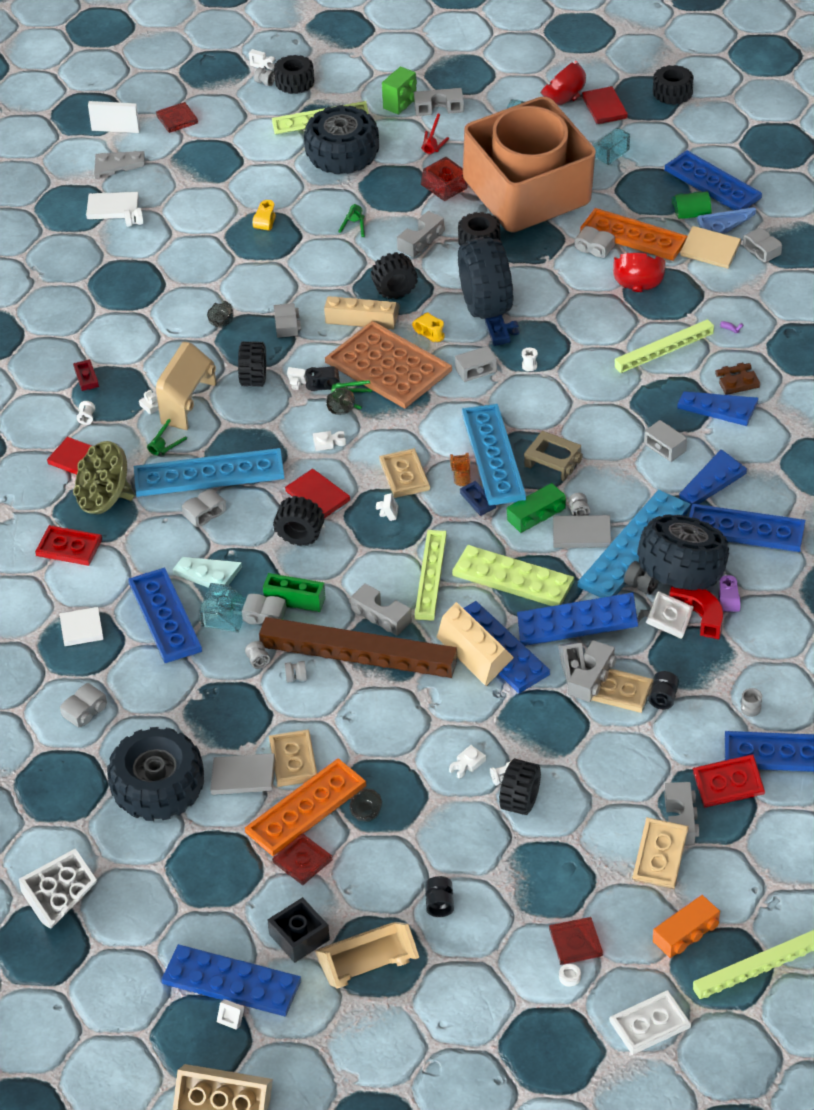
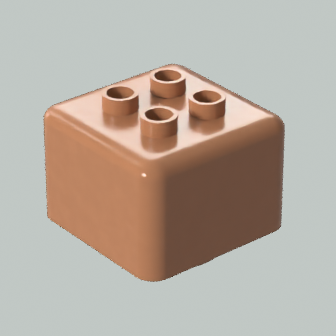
[463,97,596,232]

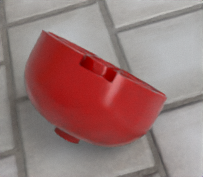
[540,60,586,105]
[613,253,666,292]

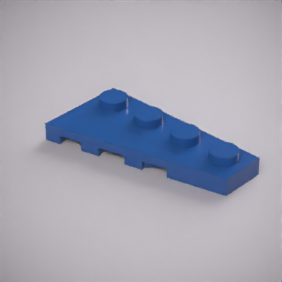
[677,391,759,426]
[679,449,747,506]

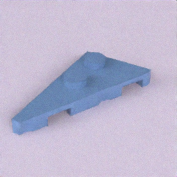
[697,207,756,234]

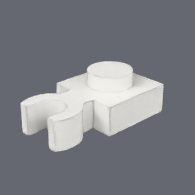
[249,49,275,70]
[313,431,346,451]
[450,745,486,779]

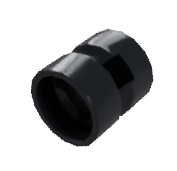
[648,671,679,710]
[425,876,454,917]

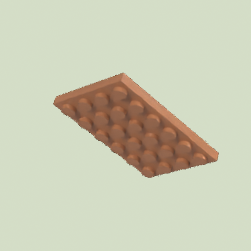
[325,321,452,409]

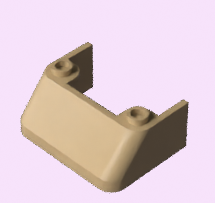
[156,341,217,430]
[315,922,419,989]

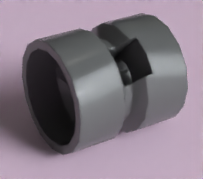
[624,561,659,595]

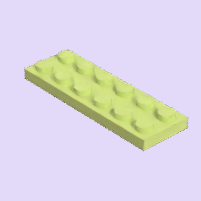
[452,545,574,606]

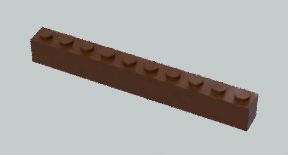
[259,617,457,678]

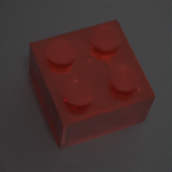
[421,157,468,201]

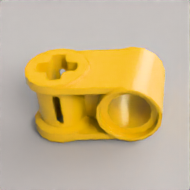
[253,200,276,231]
[412,312,445,342]

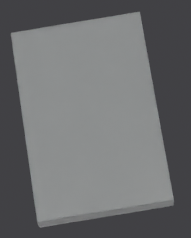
[553,515,611,548]
[210,753,275,795]

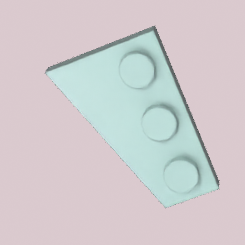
[173,557,242,593]

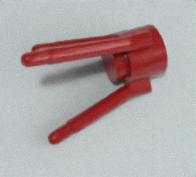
[421,113,449,154]

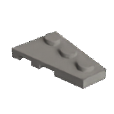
[94,151,145,179]

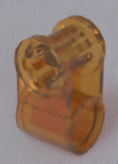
[450,453,471,486]

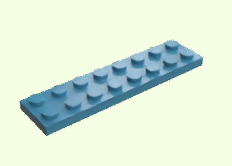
[462,404,526,506]
[133,448,284,497]
[577,489,691,598]

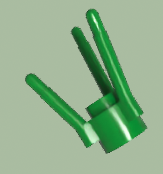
[338,204,365,237]
[331,380,372,409]
[147,419,187,456]

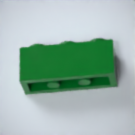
[507,483,566,533]
[263,573,326,612]

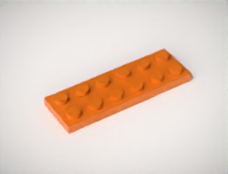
[580,208,687,261]
[245,758,366,856]

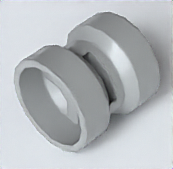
[254,67,275,86]
[568,493,590,516]
[245,641,270,669]
[285,661,307,683]
[741,688,762,717]

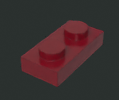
[73,359,99,391]

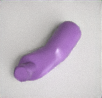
[720,321,744,333]

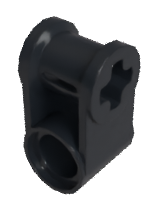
[305,366,340,391]

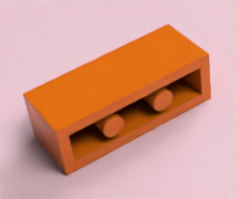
[653,895,720,958]

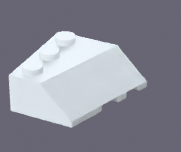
[19,848,97,929]

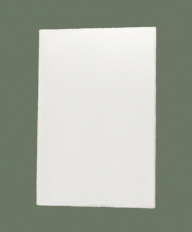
[88,101,140,133]
[86,192,139,219]
[610,990,691,1055]

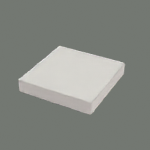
[646,591,694,639]
[59,607,104,646]

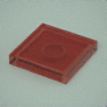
[156,102,198,133]
[272,833,333,886]
[549,917,603,965]

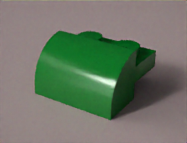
[672,191,712,219]

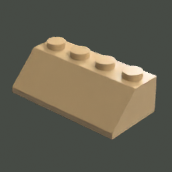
[324,296,400,330]
[437,602,514,686]
[173,1064,273,1110]

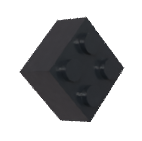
[267,897,330,963]

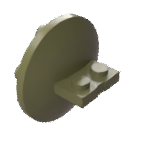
[73,441,135,515]

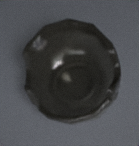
[207,301,234,328]
[326,388,355,415]
[349,788,382,822]

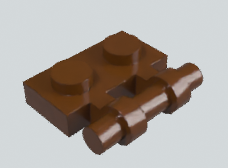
[715,362,760,395]

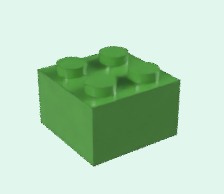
[382,66,417,115]

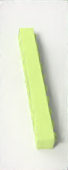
[615,319,714,373]
[693,930,814,999]

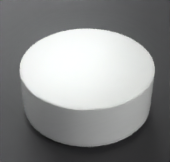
[559,964,581,987]

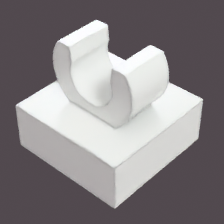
[287,367,307,390]
[139,390,159,415]
[376,493,398,521]
[217,999,244,1030]

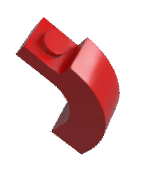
[669,587,723,639]

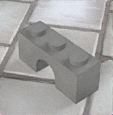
[414,88,464,116]
[397,211,445,258]
[350,583,412,636]
[568,640,617,702]
[664,782,699,846]

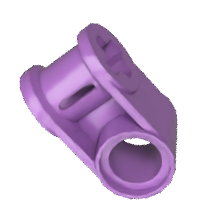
[719,575,740,612]

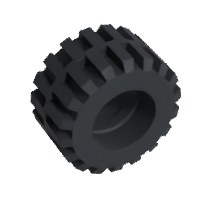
[274,55,314,94]
[653,65,694,105]
[458,212,500,246]
[371,252,418,299]
[238,341,266,387]
[273,496,325,546]
[499,758,541,815]

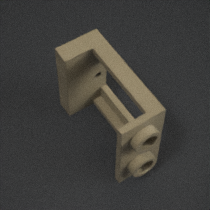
[524,431,583,481]

